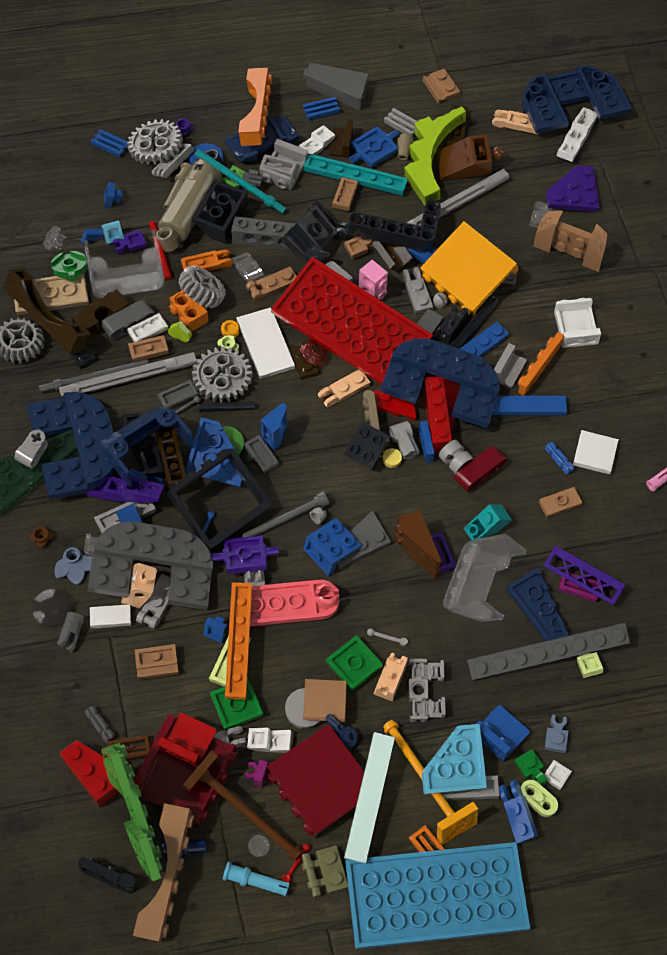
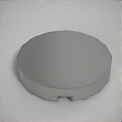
[285,688,322,729]

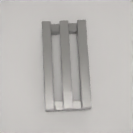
[384,108,417,136]
[260,154,298,179]

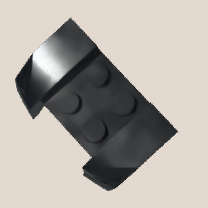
[281,200,349,262]

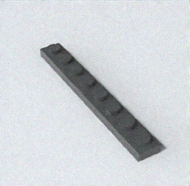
[467,623,630,680]

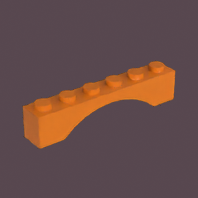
[239,68,272,146]

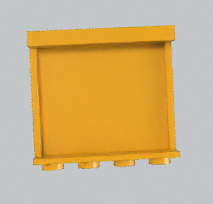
[420,221,518,316]

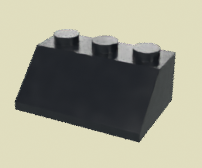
[192,180,248,243]

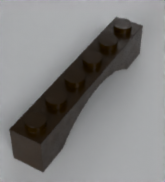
[3,269,91,354]

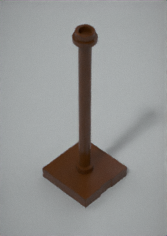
[182,751,302,860]

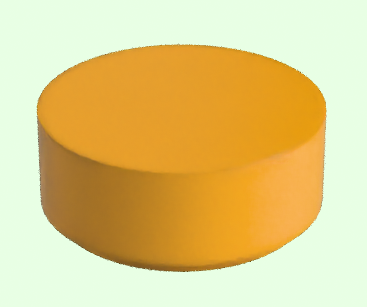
[221,320,239,338]

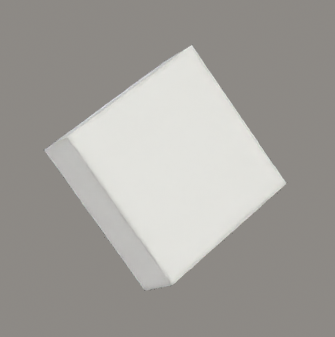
[544,760,572,790]

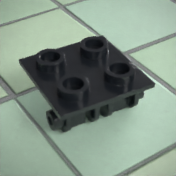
[344,421,391,470]

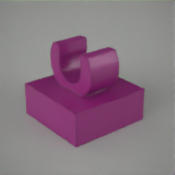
[245,760,268,788]

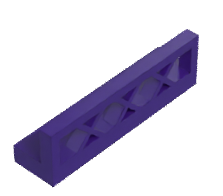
[544,545,625,606]

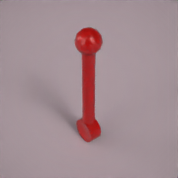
[282,844,310,882]

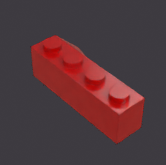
[423,376,460,453]

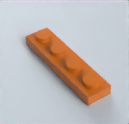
[518,332,564,396]

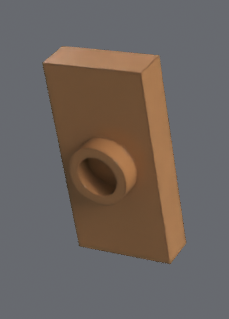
[332,177,359,211]
[539,487,582,518]

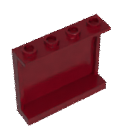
[134,714,238,826]
[266,724,364,840]

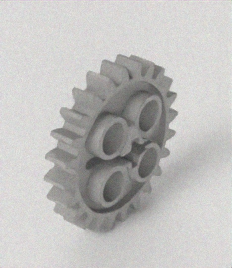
[127,119,183,165]
[192,347,252,403]

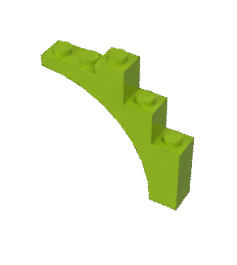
[404,107,466,205]

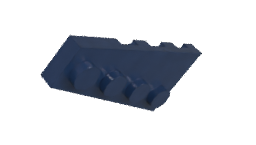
[506,567,569,641]

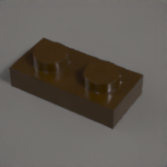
[289,342,318,380]

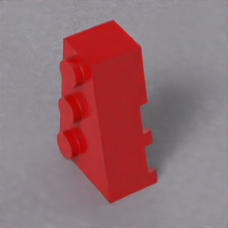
[60,740,133,808]

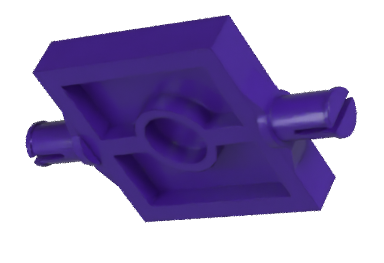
[211,535,279,574]

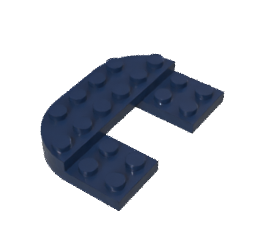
[522,65,632,134]
[380,338,500,428]
[27,392,116,500]

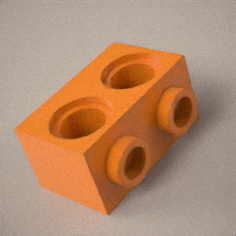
[169,290,209,332]

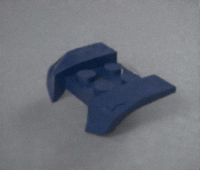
[224,114,300,162]

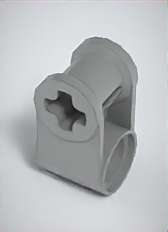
[14,430,48,469]

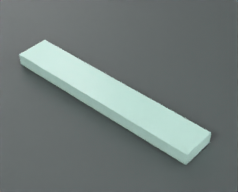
[344,732,395,864]

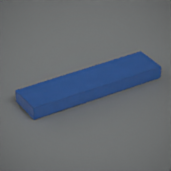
[492,396,567,415]

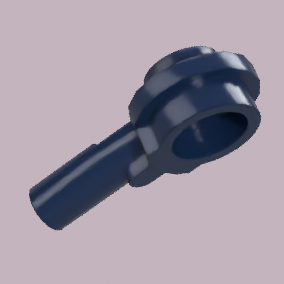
[325,714,358,748]

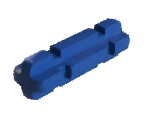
[545,442,574,474]

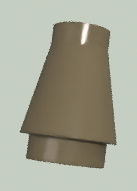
[397,133,414,161]

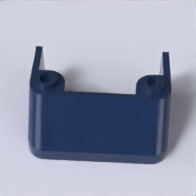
[101,407,194,488]

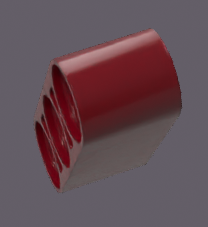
[454,446,507,492]

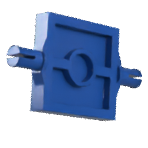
[349,126,399,168]

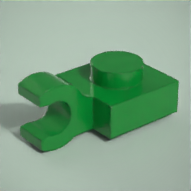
[514,749,547,787]

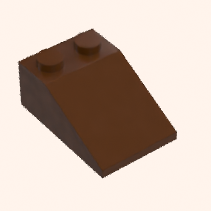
[394,510,441,578]

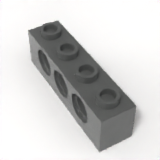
[231,216,296,250]

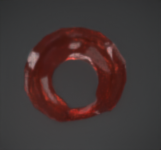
[300,339,326,366]

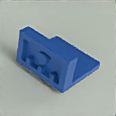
[303,519,361,576]
[476,705,530,761]

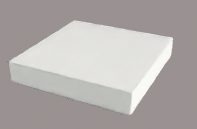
[573,430,618,474]

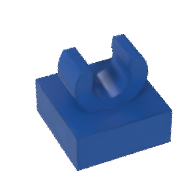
[104,182,123,207]
[203,615,227,643]

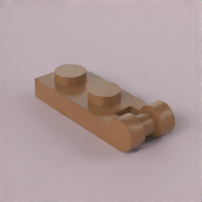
[246,267,297,301]

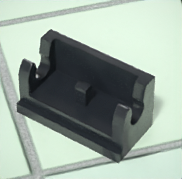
[433,304,468,345]

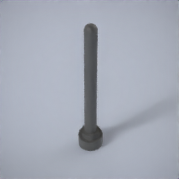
[243,491,329,537]

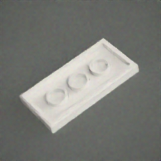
[237,307,295,379]

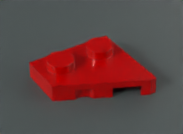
[374,390,416,421]

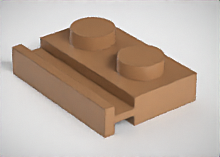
[423,69,460,104]
[135,644,179,680]

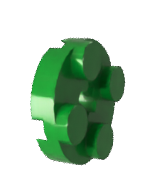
[51,251,88,281]

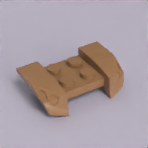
[533,210,607,272]

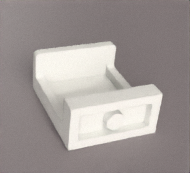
[554,298,601,348]

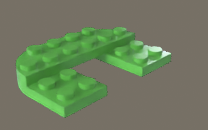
[102,742,162,881]

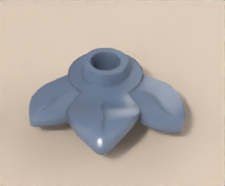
[54,547,92,585]

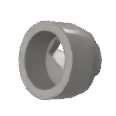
[433,293,448,309]
[310,507,327,524]

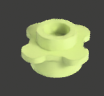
[218,335,239,351]

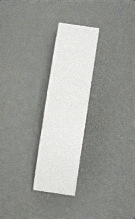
[557,107,598,162]

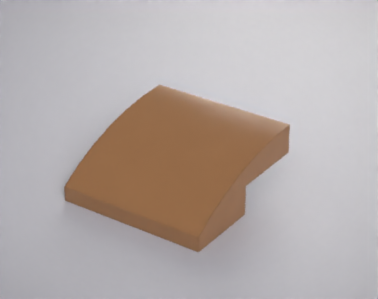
[303,679,346,722]

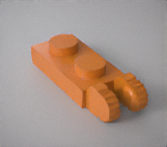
[181,250,233,271]

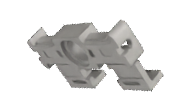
[409,659,445,722]

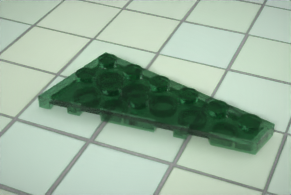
[0,429,78,515]

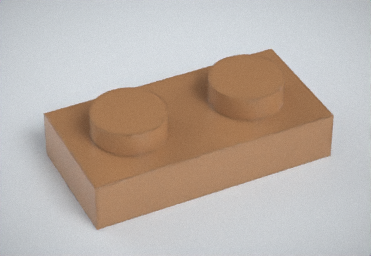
[128,335,169,362]

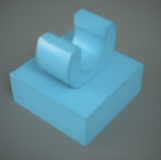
[101,221,124,244]

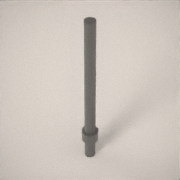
[39,359,149,393]

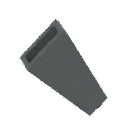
[303,63,368,110]

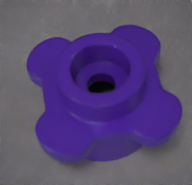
[175,118,193,136]

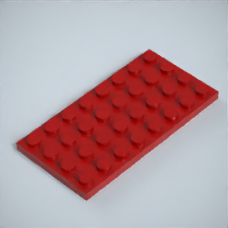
[271,257,433,385]

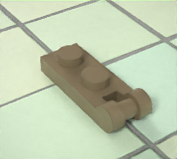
[363,390,380,430]

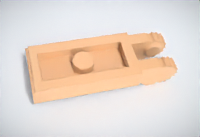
[492,109,536,134]
[318,370,370,407]

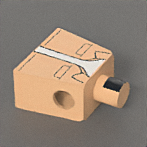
[121,563,157,608]

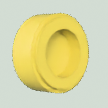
[383,448,402,468]

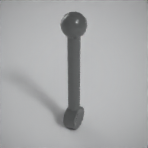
[175,396,201,414]

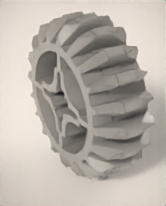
[178,265,226,308]
[0,316,45,364]

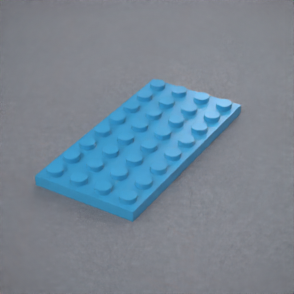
[345,842,530,950]

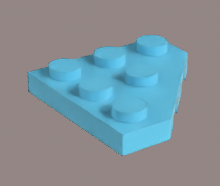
[421,724,487,794]

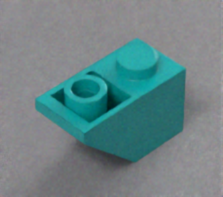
[464,504,512,544]

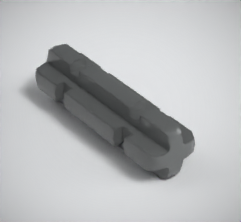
[85,706,115,743]

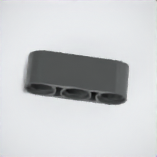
[101,299,156,340]

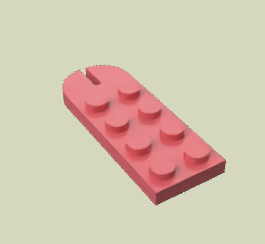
[250,580,339,626]

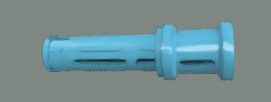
[223,861,289,896]

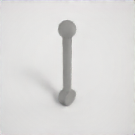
[367,628,408,646]

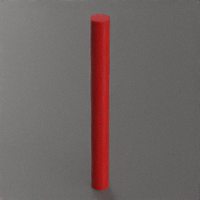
[149,221,172,281]

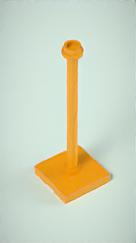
[383,720,478,846]

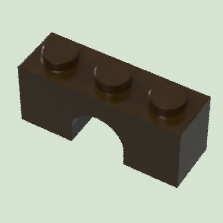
[71,289,130,339]

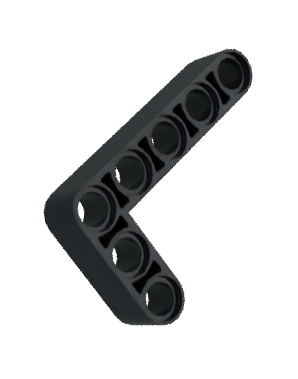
[348,200,441,251]

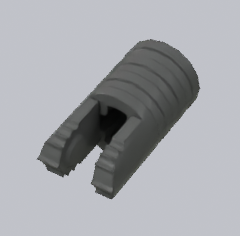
[57,612,84,653]

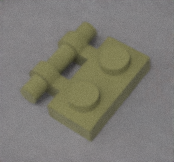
[301,846,348,898]

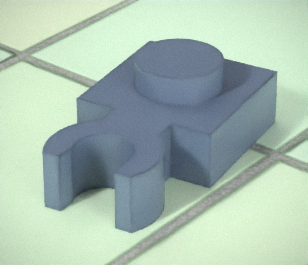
[544,715,568,753]

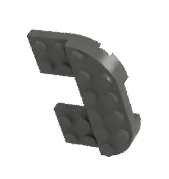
[87,522,213,610]

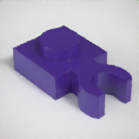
[113,230,146,254]

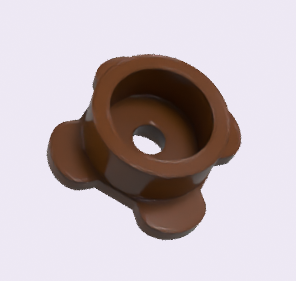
[30,526,53,548]

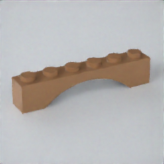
[133,803,194,942]

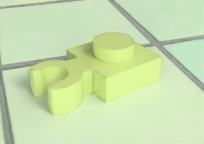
[577,652,603,678]

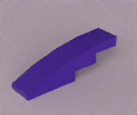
[85,476,164,503]

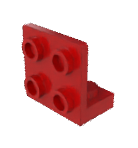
[157,712,217,767]

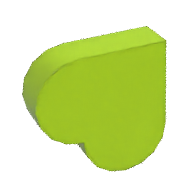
[168,321,192,342]

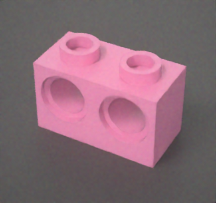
[359,260,388,300]

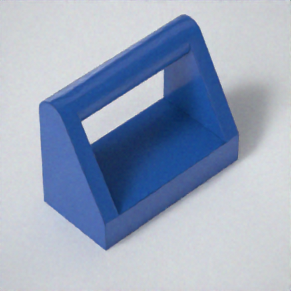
[261,403,287,451]

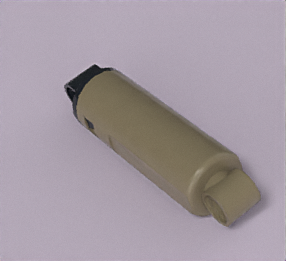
[156,149,224,252]

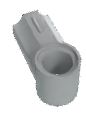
[389,421,419,460]

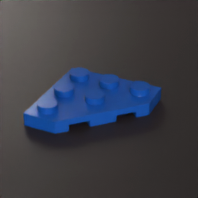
[185,417,243,488]

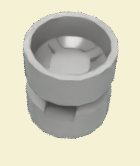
[439,440,474,474]

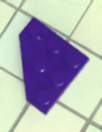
[546,165,600,212]

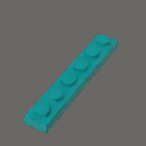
[304,154,408,196]

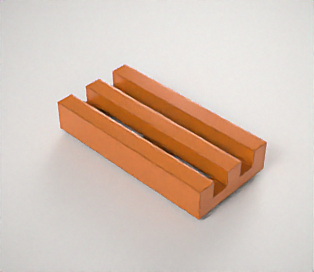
[408,825,445,852]

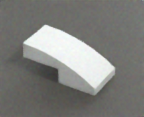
[299,125,335,155]
[247,728,293,753]

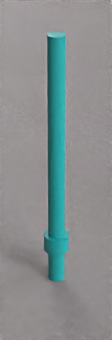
[195,148,286,214]

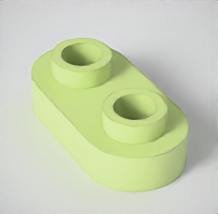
[521,780,558,817]

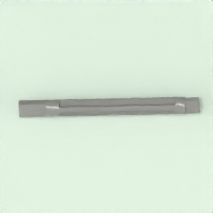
[406,169,509,226]
[59,352,197,398]

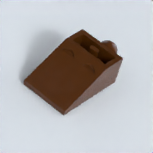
[436,134,505,181]

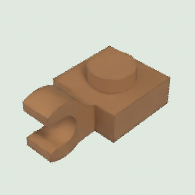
[344,237,375,259]

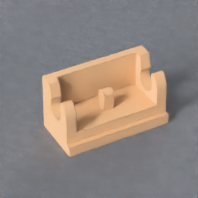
[374,653,408,701]

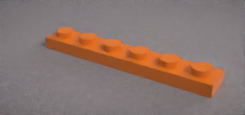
[225,583,252,700]

